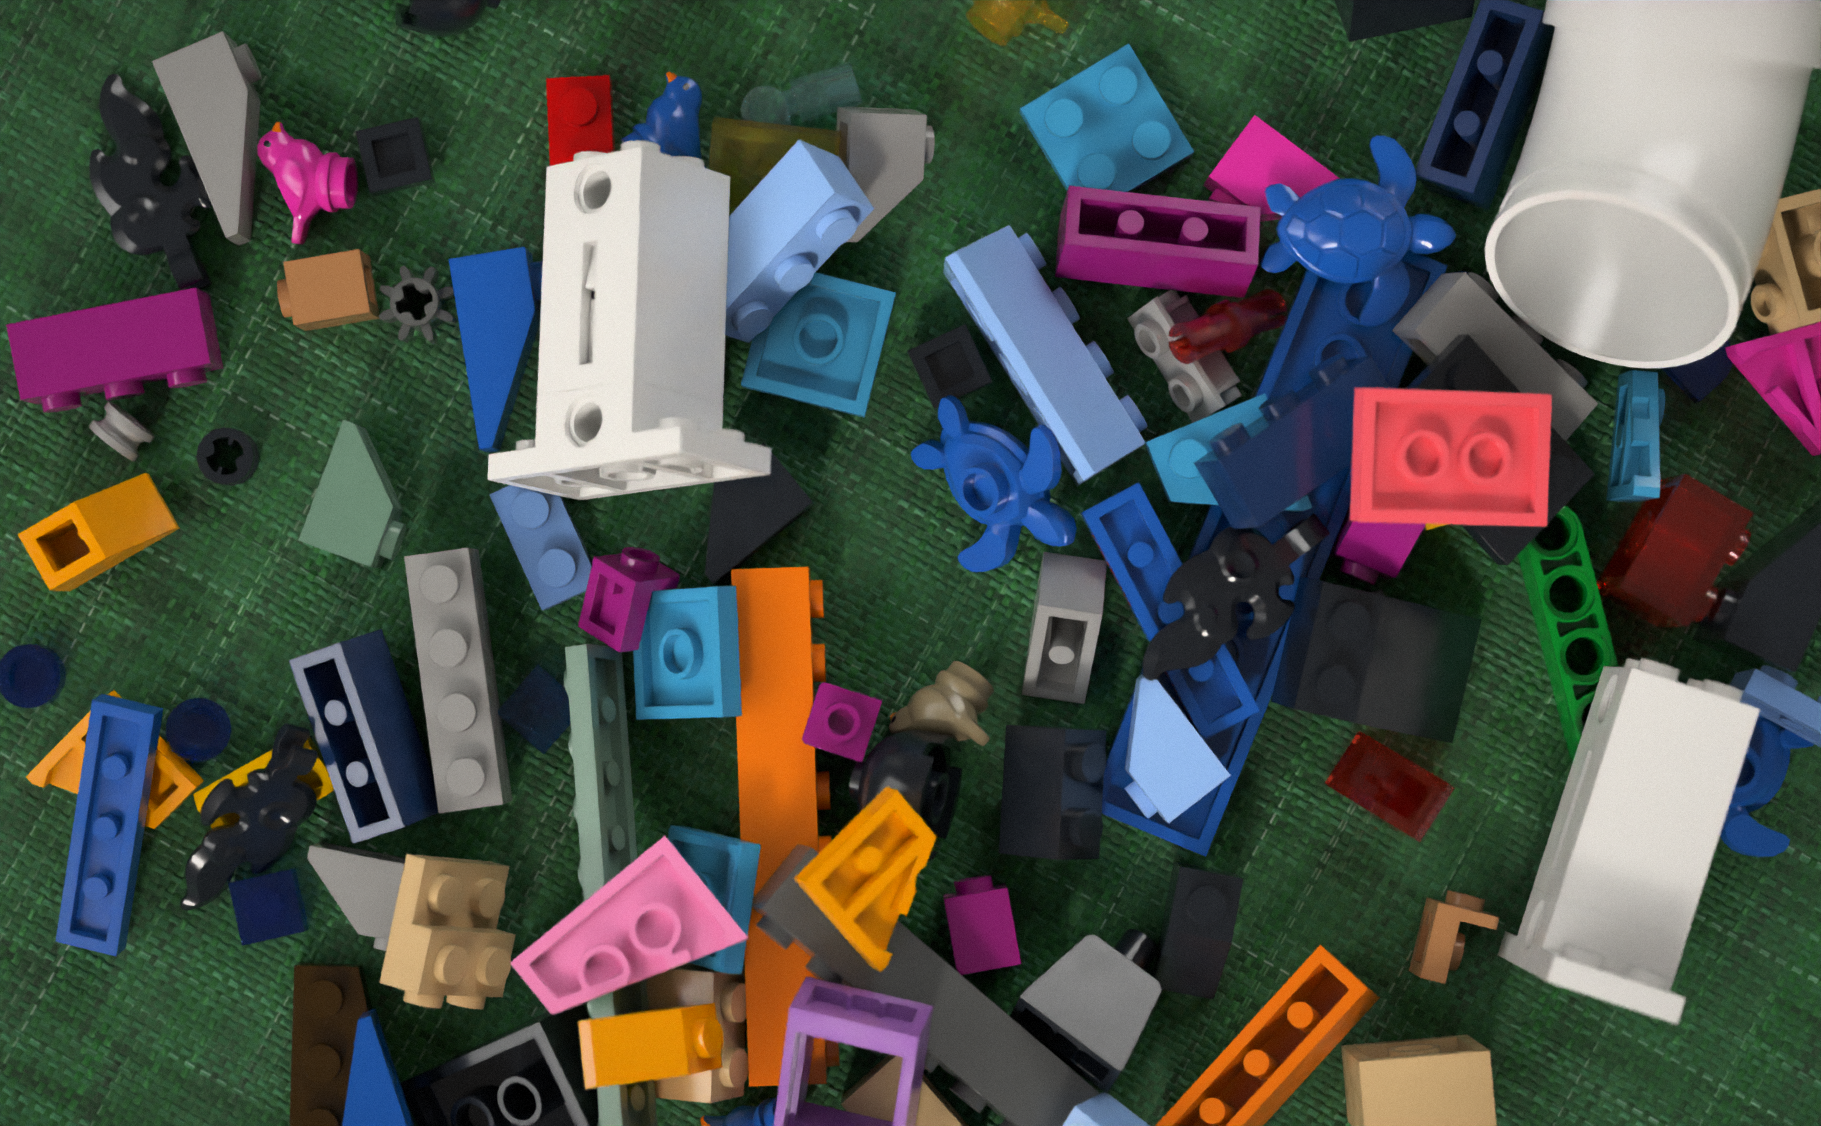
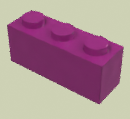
[1055,186,1261,298]
[6,287,224,413]

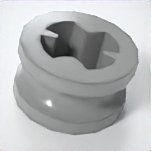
[89,401,155,461]

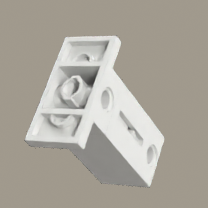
[488,141,771,500]
[1498,658,1760,1024]

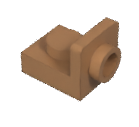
[1409,890,1500,984]

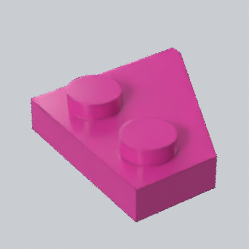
[1725,322,1821,456]

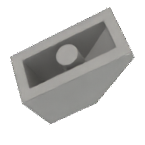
[835,107,935,242]
[1022,552,1107,704]
[307,842,406,951]

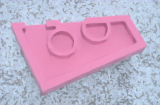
[510,836,749,1015]

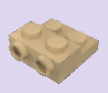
[1751,189,1821,335]
[379,854,515,1009]

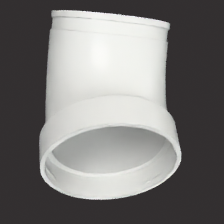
[1485,0,1821,368]

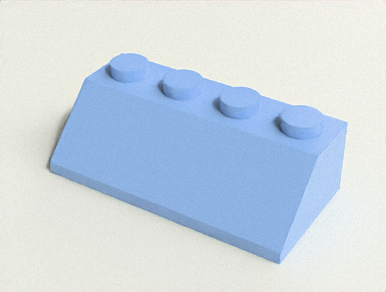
[943,225,1148,486]

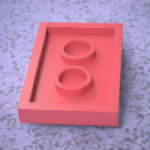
[1350,388,1552,527]

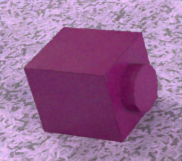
[943,875,1021,975]

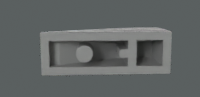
[152,31,262,246]

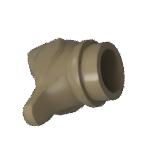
[888,661,994,746]

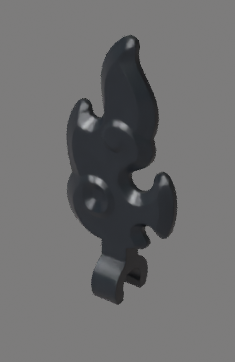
[89,74,212,290]
[1143,513,1330,681]
[180,723,318,911]

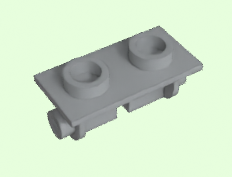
[1127,290,1242,422]

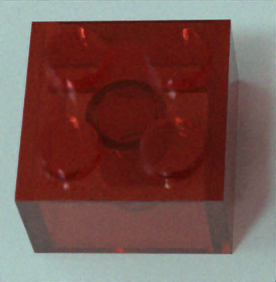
[1597,474,1753,627]

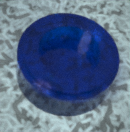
[0,644,66,708]

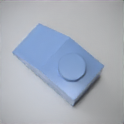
[1124,674,1231,823]

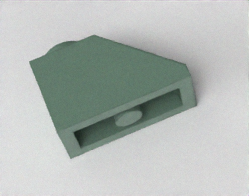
[298,420,406,569]

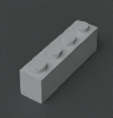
[404,548,512,813]

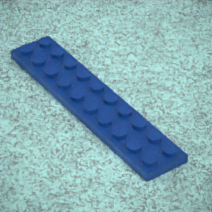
[1102,251,1448,857]

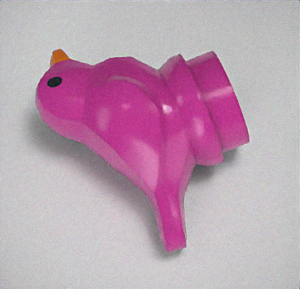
[257,122,358,244]

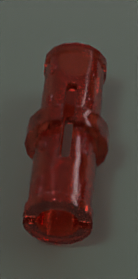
[1168,289,1287,364]

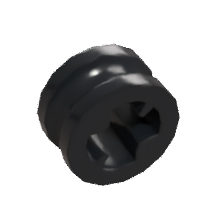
[196,427,260,486]

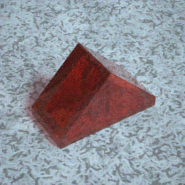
[1324,731,1455,842]

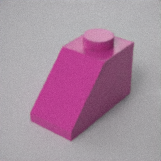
[1203,115,1340,222]

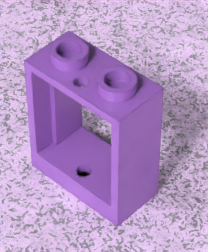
[774,976,933,1126]

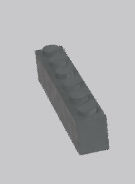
[752,844,1100,1126]

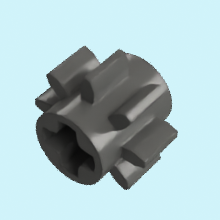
[379,266,458,344]

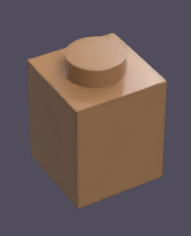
[277,249,380,331]

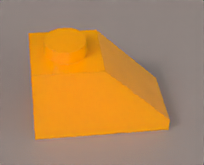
[578,1002,724,1088]

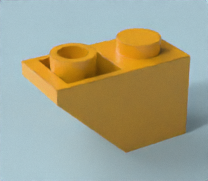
[18,473,180,592]

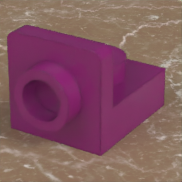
[578,547,680,653]
[802,682,882,763]

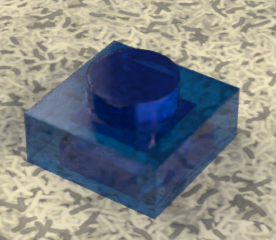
[228,868,309,946]

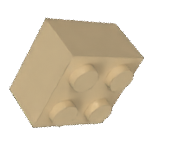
[1341,1035,1497,1126]

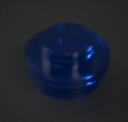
[166,698,231,762]

